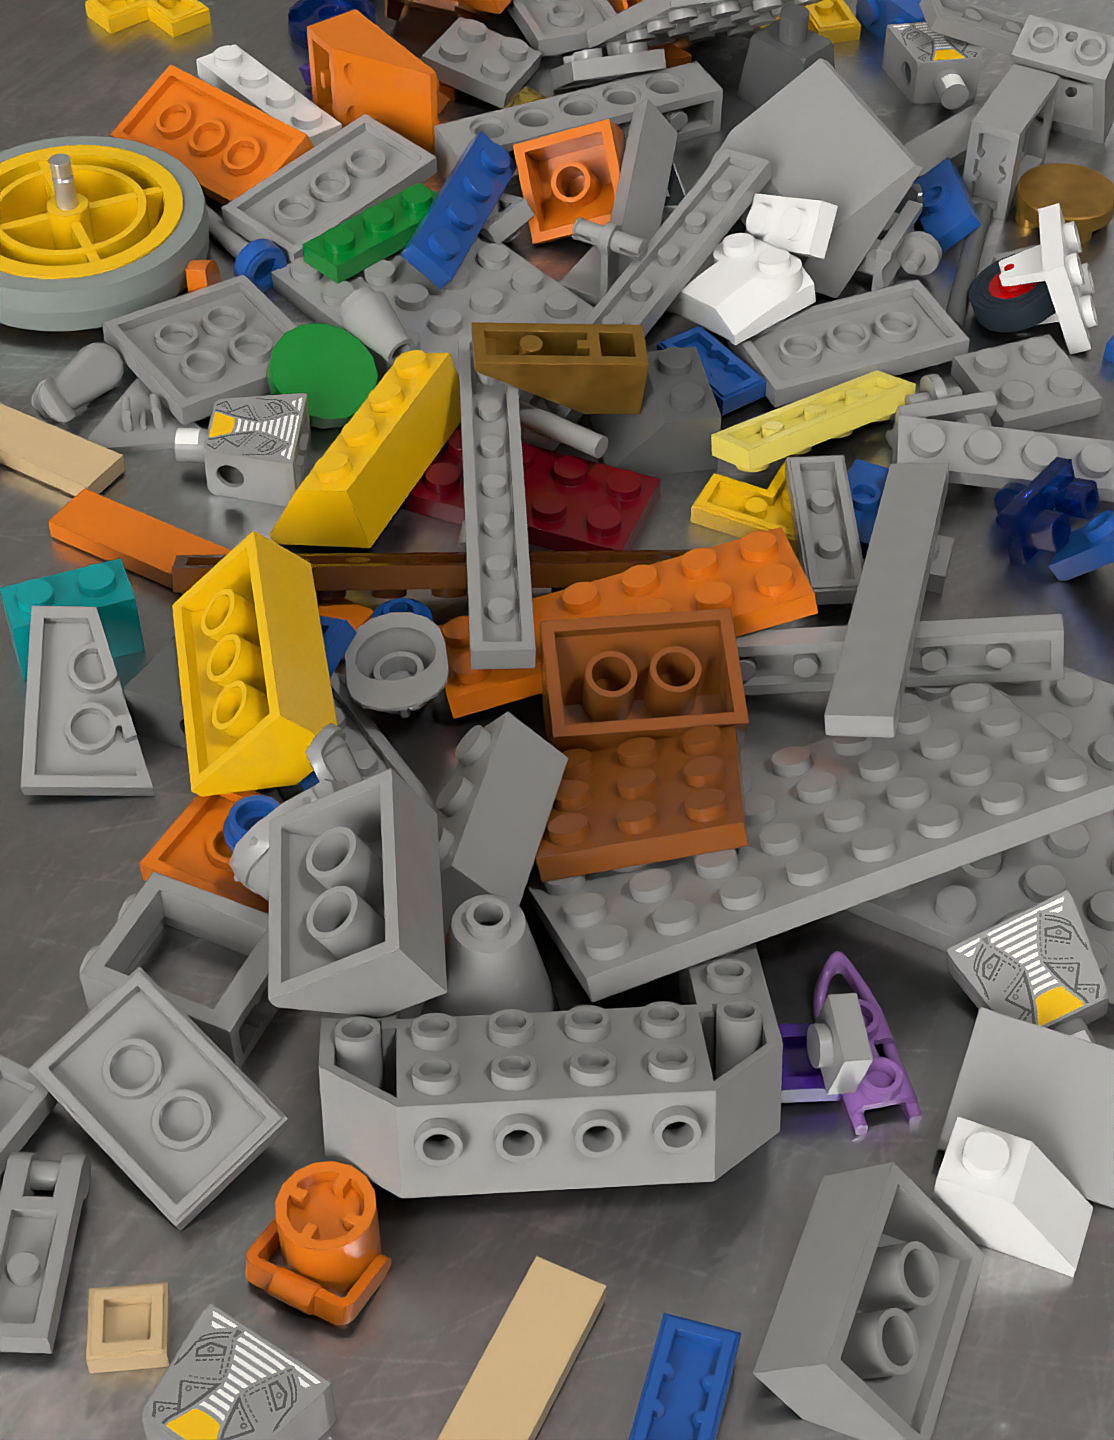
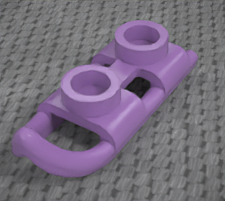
[812,951,923,1135]

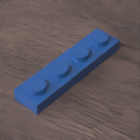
[400,131,517,290]

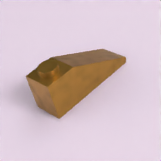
[471,322,649,414]

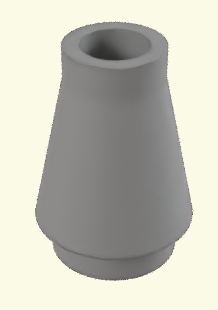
[339,286,415,365]

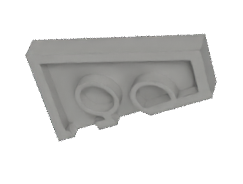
[20,606,155,796]

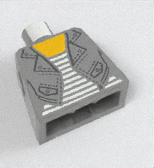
[882,22,982,109]
[175,393,311,506]
[946,889,1109,1044]
[141,1302,337,1440]

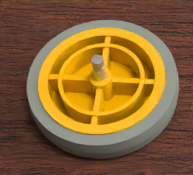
[0,136,209,331]

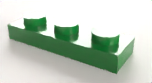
[302,182,438,284]

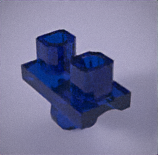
[994,457,1101,565]

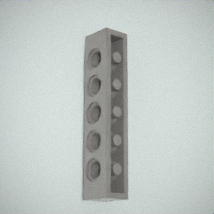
[434,61,723,186]

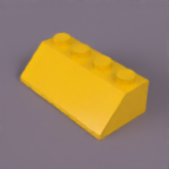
[269,350,461,548]
[172,530,338,797]

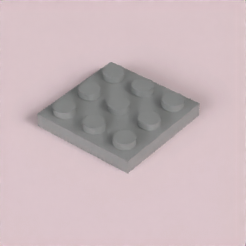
[102,275,297,425]

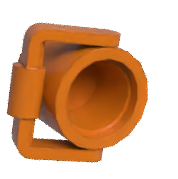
[246,1161,391,1325]

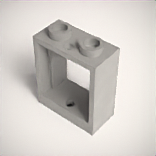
[1011,14,1114,145]
[962,64,1061,221]
[79,872,279,1069]

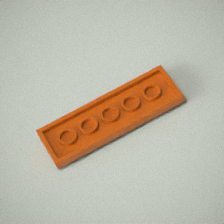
[439,527,818,719]

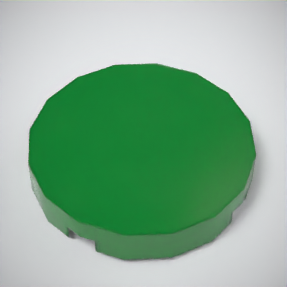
[266,323,378,429]

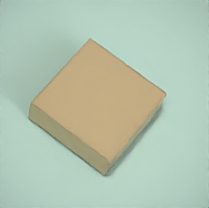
[86,1282,171,1374]

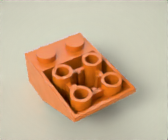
[307,9,440,156]

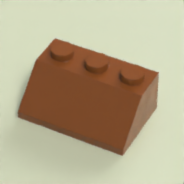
[540,608,749,753]

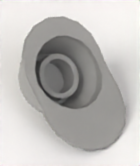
[345,612,449,718]

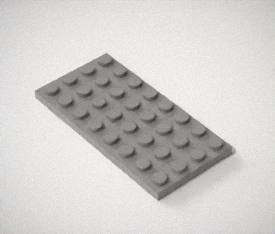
[524,682,1114,1002]

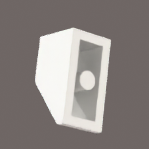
[932,1117,1094,1277]

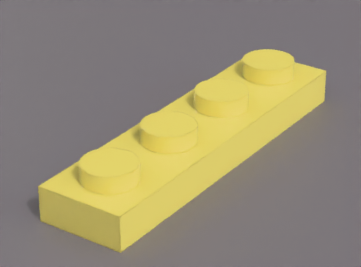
[711,370,916,472]

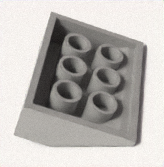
[708,58,923,298]

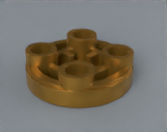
[1015,163,1114,244]

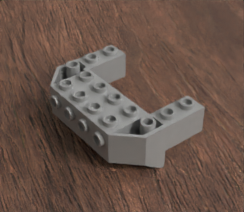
[318,943,783,1198]

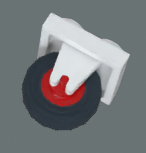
[969,203,1098,355]

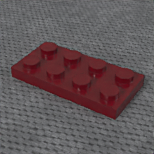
[405,426,661,551]

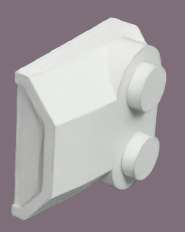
[666,233,816,345]

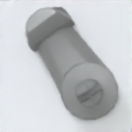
[31,342,124,423]

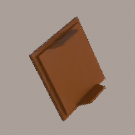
[385,0,490,23]

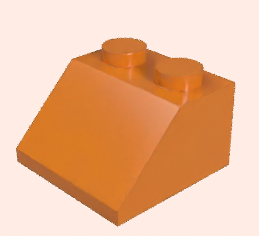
[513,119,626,246]

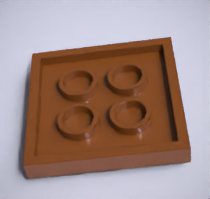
[536,725,748,882]

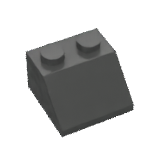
[587,346,721,476]

